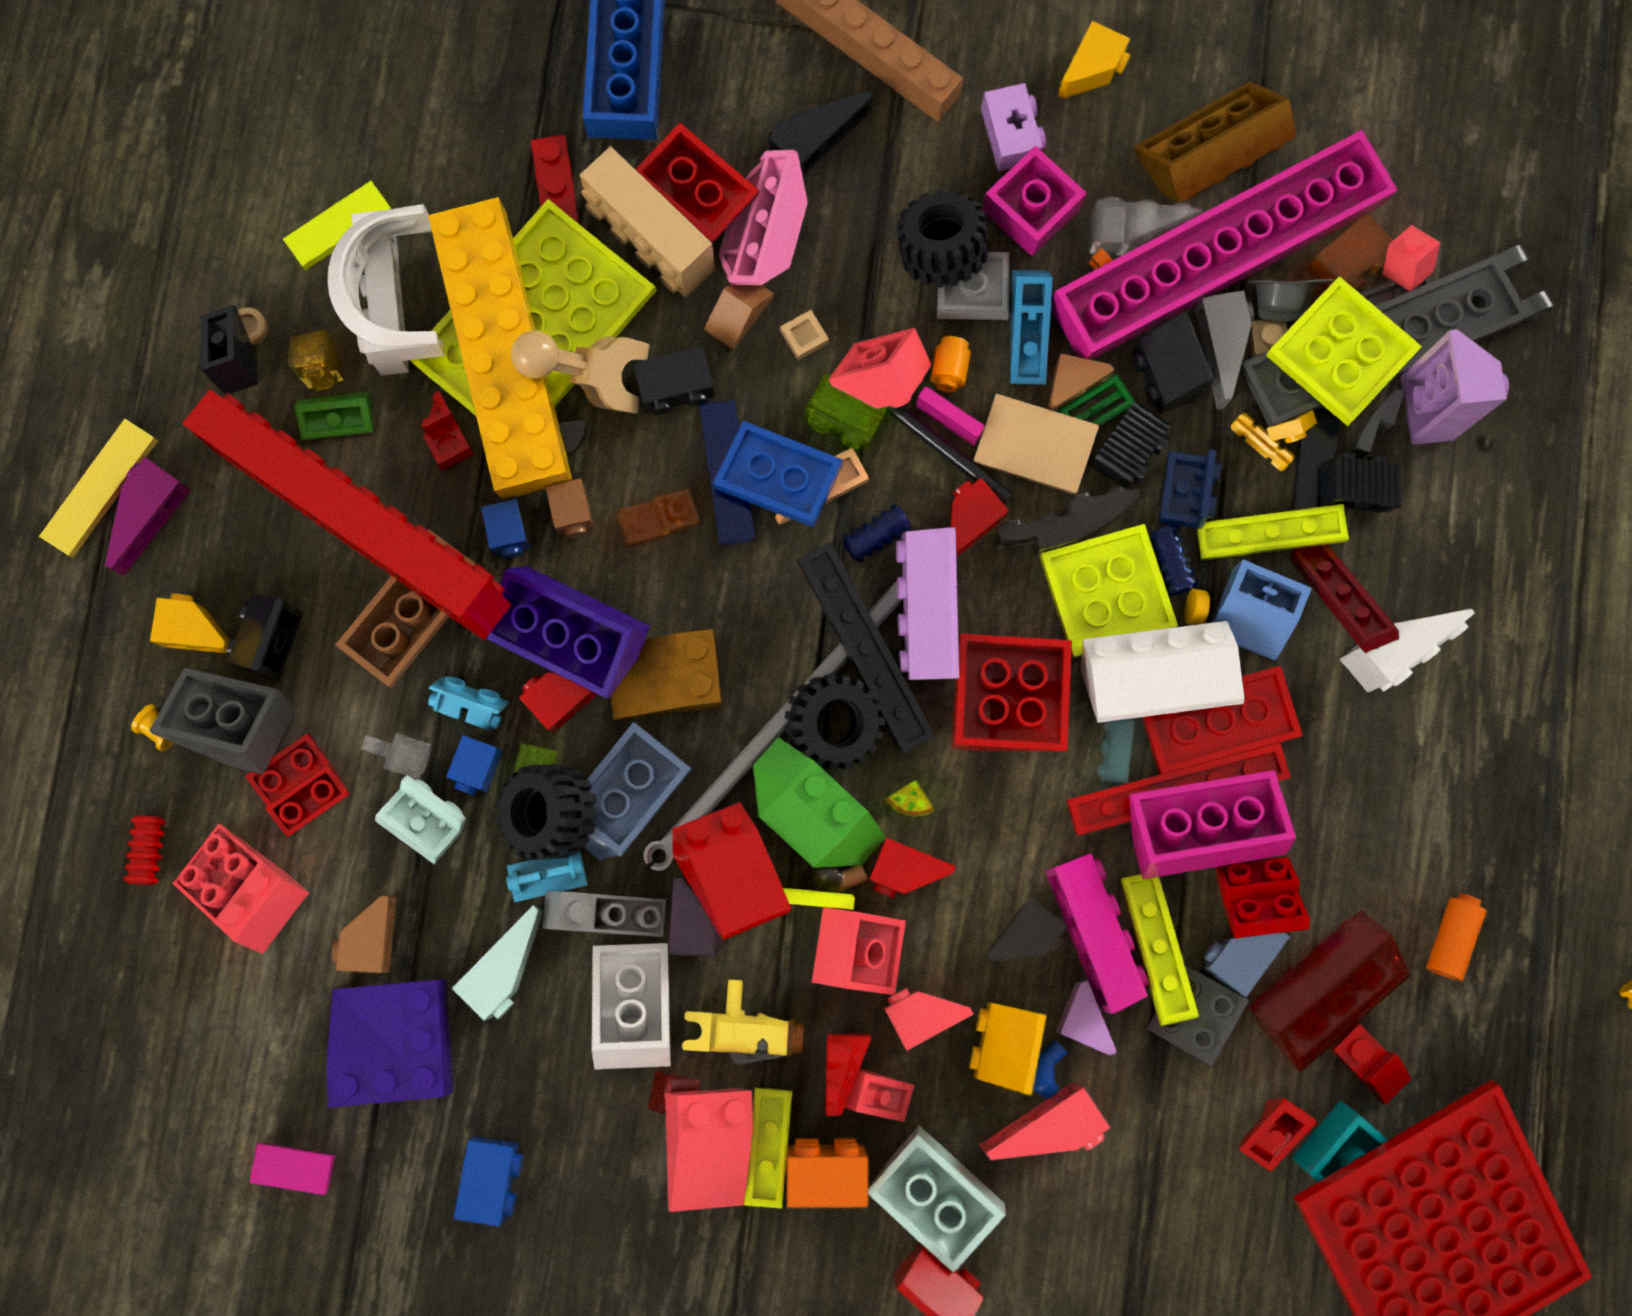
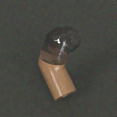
[812,864,868,893]

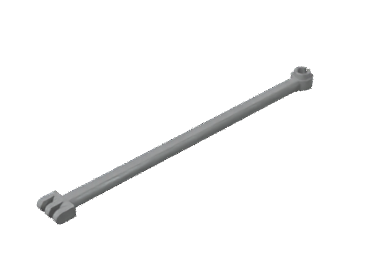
[644,574,903,871]

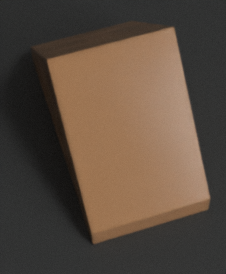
[704,284,774,351]
[1047,353,1115,412]

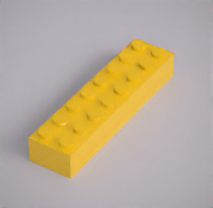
[428,197,572,500]

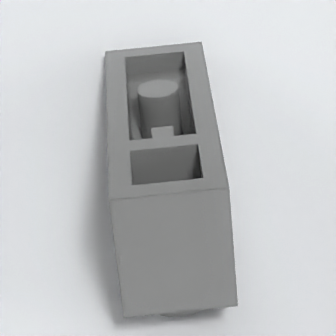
[1195,290,1254,410]

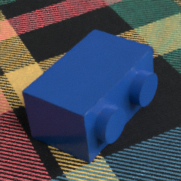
[454,1136,523,1227]

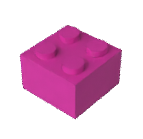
[982,146,1087,257]

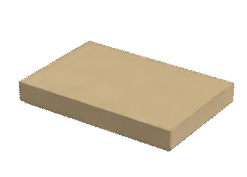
[974,394,1099,495]

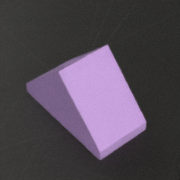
[1055,980,1117,1055]

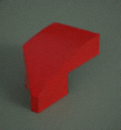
[421,391,474,471]

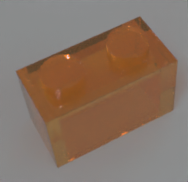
[1306,213,1393,290]

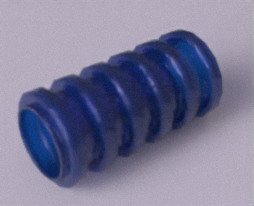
[842,504,911,563]
[1149,525,1199,595]

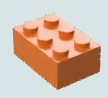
[787,1137,868,1207]

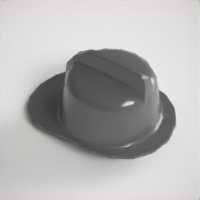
[1247,279,1335,322]

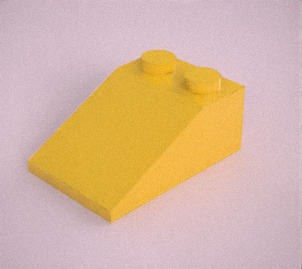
[969,1002,1046,1095]

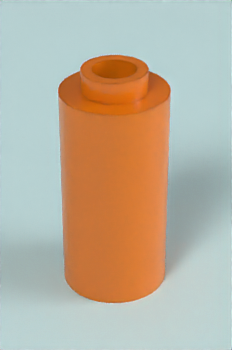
[1425,893,1487,982]

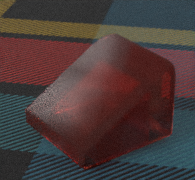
[648,1071,700,1114]

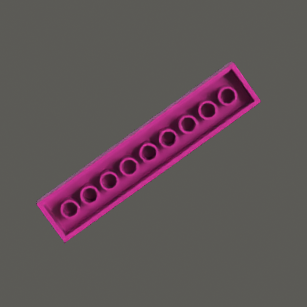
[1051,130,1398,360]

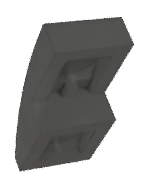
[1348,389,1405,459]

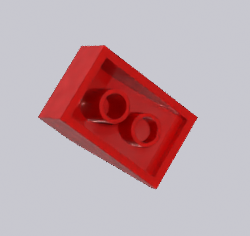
[635,123,759,243]
[672,802,791,940]

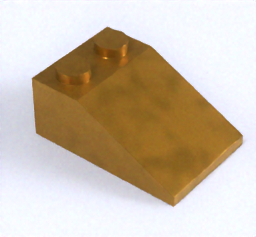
[611,629,723,721]

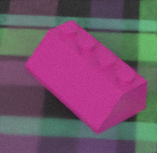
[1129,770,1296,880]
[1045,853,1149,1014]

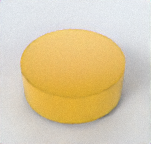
[1184,588,1210,625]

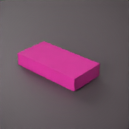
[916,387,984,446]
[249,1142,335,1195]

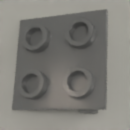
[1146,965,1250,1067]

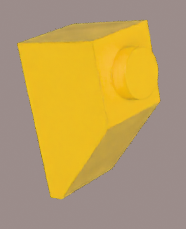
[1058,21,1131,98]
[150,594,230,654]

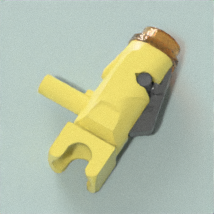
[682,979,804,1065]

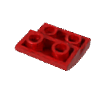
[245,732,350,838]
[1215,857,1310,939]

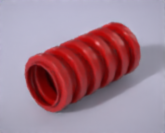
[123,815,166,885]

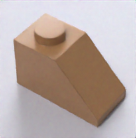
[332,896,397,973]

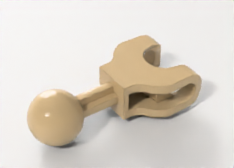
[511,330,650,414]

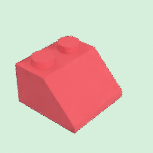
[828,328,932,409]
[812,907,906,995]

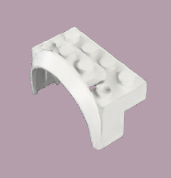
[328,204,445,376]

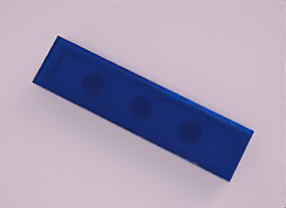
[700,400,755,546]

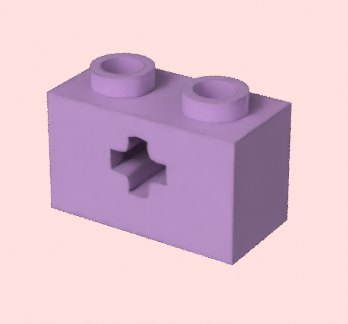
[981,83,1046,172]

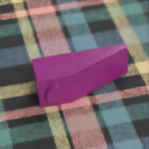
[105,457,191,576]

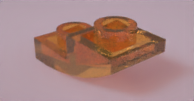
[617,488,700,547]

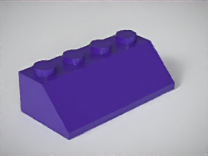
[486,566,650,698]

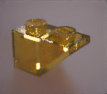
[288,329,343,390]

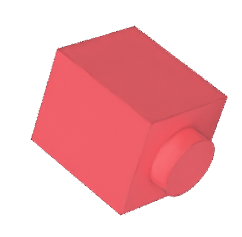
[1382,225,1441,291]

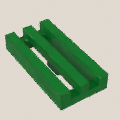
[1057,374,1135,428]

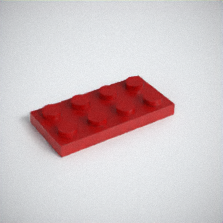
[1142,666,1303,775]

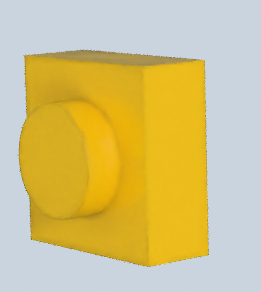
[1267,410,1317,443]

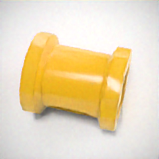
[131,704,174,752]

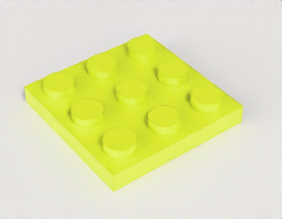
[1266,276,1422,426]
[1039,524,1178,659]

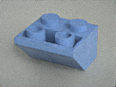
[1211,559,1312,662]

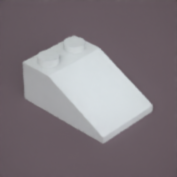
[592,943,671,1069]

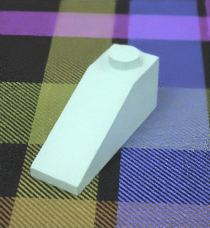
[452,905,543,1021]

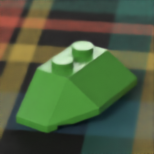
[753,737,886,868]

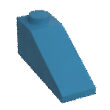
[1010,270,1053,385]

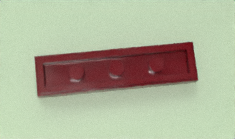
[1290,544,1399,653]

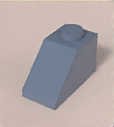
[1201,932,1290,997]

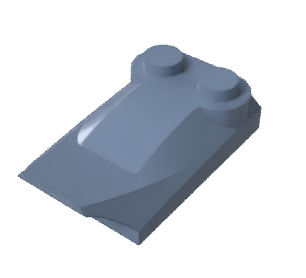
[584,722,692,861]

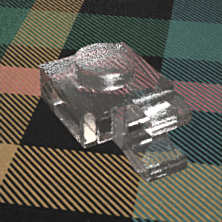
[361,733,433,780]

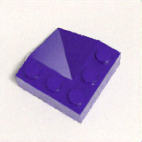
[326,979,453,1108]

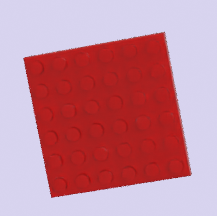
[1293,1080,1592,1316]

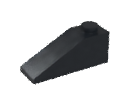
[769,91,873,176]

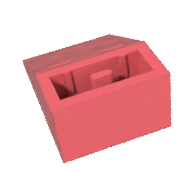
[172,823,309,954]

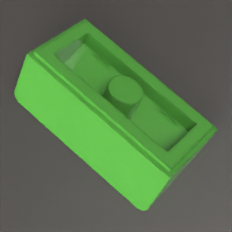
[294,392,374,441]

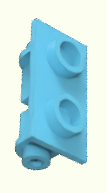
[428,676,509,731]
[506,852,587,902]

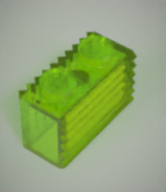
[805,373,889,450]

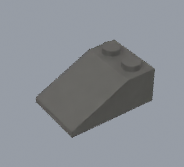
[149,668,296,775]

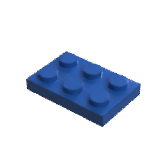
[713,421,843,528]

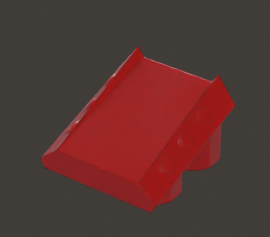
[825,1033,872,1116]

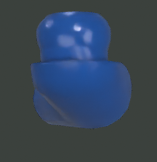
[1033,1039,1068,1099]

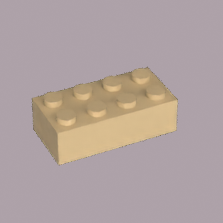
[580,146,715,298]

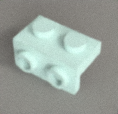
[375,775,466,864]

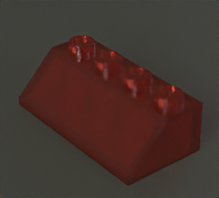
[1249,910,1411,1073]

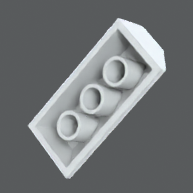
[1080,621,1244,723]

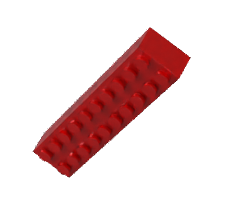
[182,390,511,640]

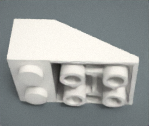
[1340,609,1475,693]

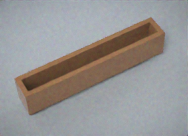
[776,0,963,123]

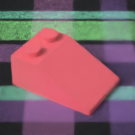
[979,1082,1110,1160]
[665,1088,753,1212]

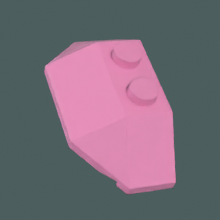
[718,150,808,285]

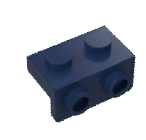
[1158,449,1221,529]

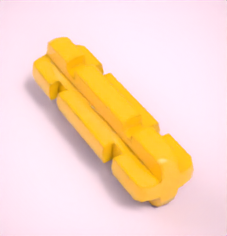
[1231,413,1295,471]

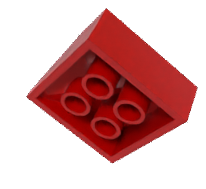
[951,633,1072,752]

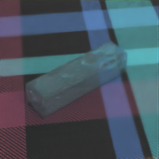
[1098,718,1135,785]

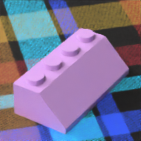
[1400,329,1509,445]
[896,527,959,680]

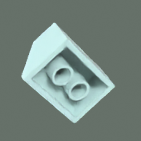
[868,1125,1006,1273]

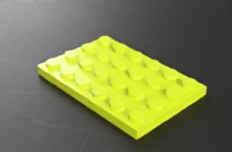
[409,199,657,416]

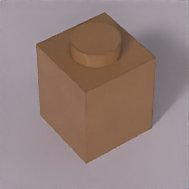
[546,478,594,538]

